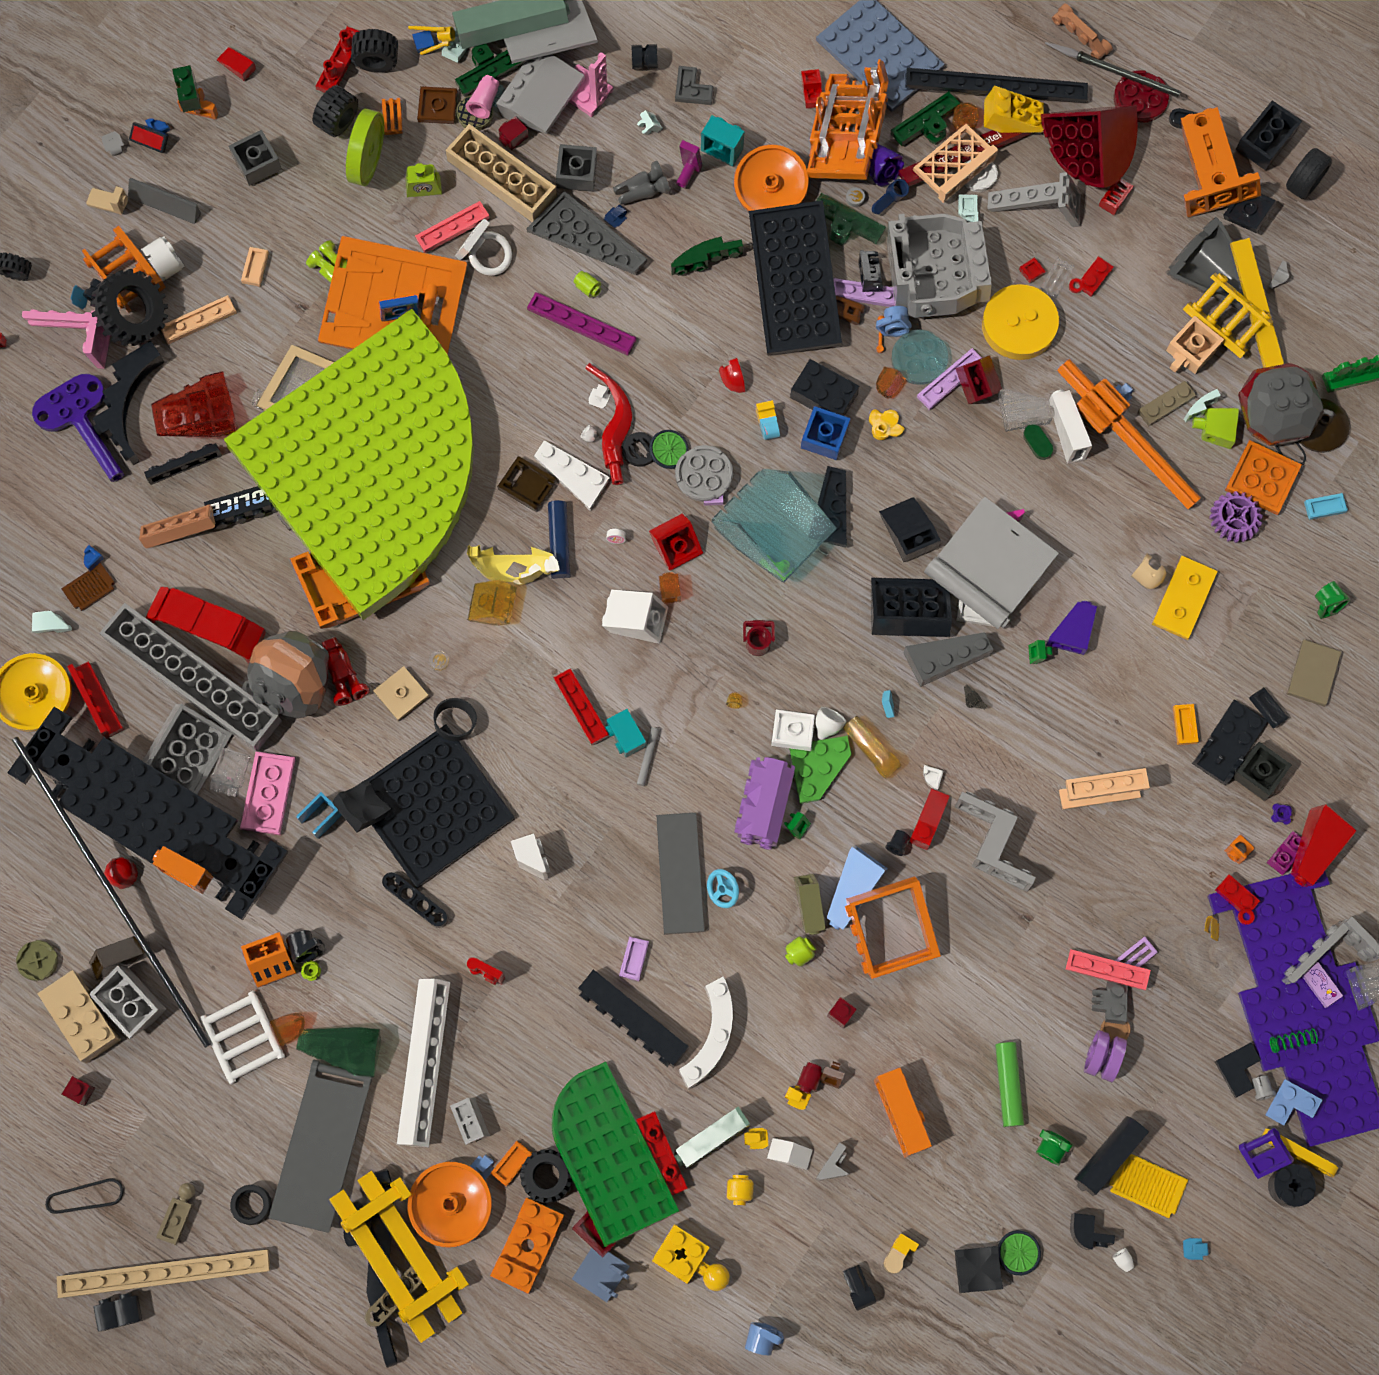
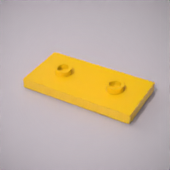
[1152,556,1217,640]

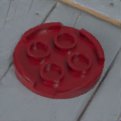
[1113,70,1169,123]

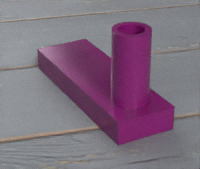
[676,140,702,188]

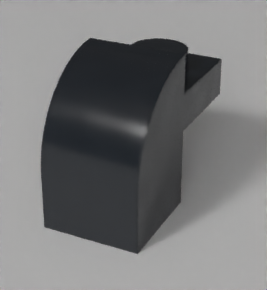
[1070,1213,1115,1250]

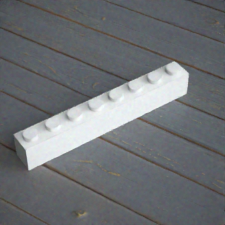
[397,979,450,1147]

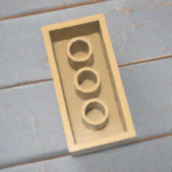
[37,970,121,1064]

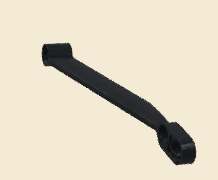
[366,1168,398,1368]

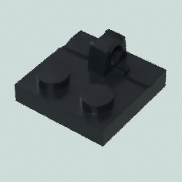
[1223,194,1276,233]

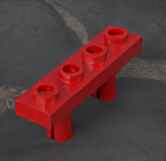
[315,26,360,93]
[636,1111,688,1196]

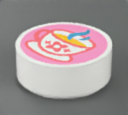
[606,529,626,544]

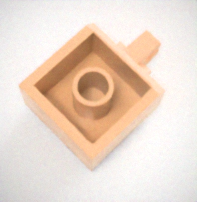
[1166,316,1224,374]

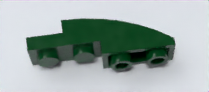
[671,236,743,276]

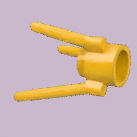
[408,26,455,55]

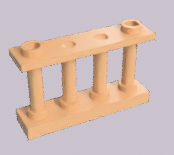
[1059,768,1150,810]

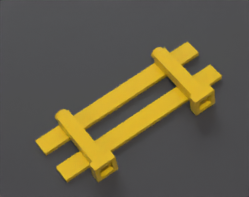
[329,1171,469,1343]

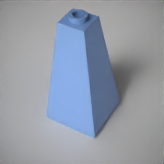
[827,845,888,930]

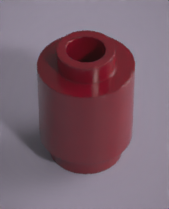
[797,1062,822,1094]

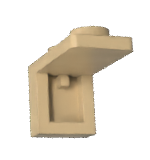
[86,186,128,215]

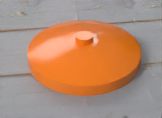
[734,145,809,212]
[408,1162,492,1248]

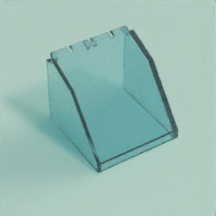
[711,469,836,582]

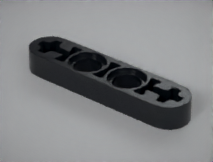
[382,872,448,928]

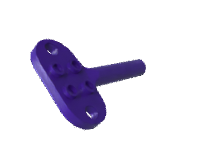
[32,374,124,482]

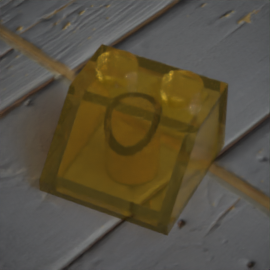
[467,580,517,626]

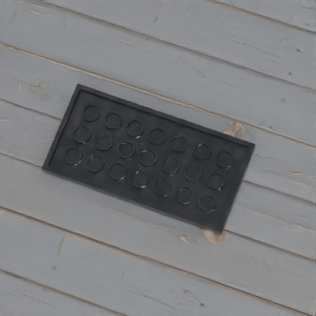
[749,200,842,356]

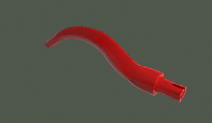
[585,363,632,485]

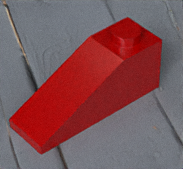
[909,788,950,850]

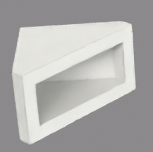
[767,1138,812,1170]

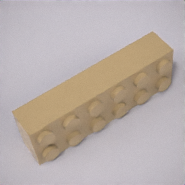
[445,124,557,222]

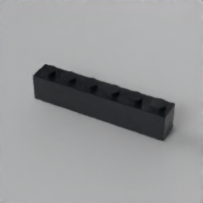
[578,969,689,1068]

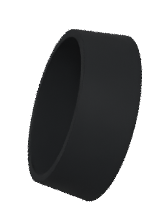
[433,698,477,741]

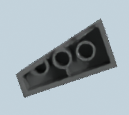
[903,632,993,687]

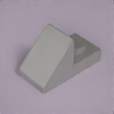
[816,1142,849,1181]

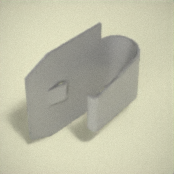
[102,131,123,156]

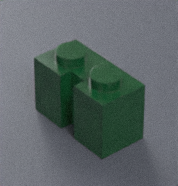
[172,65,202,113]

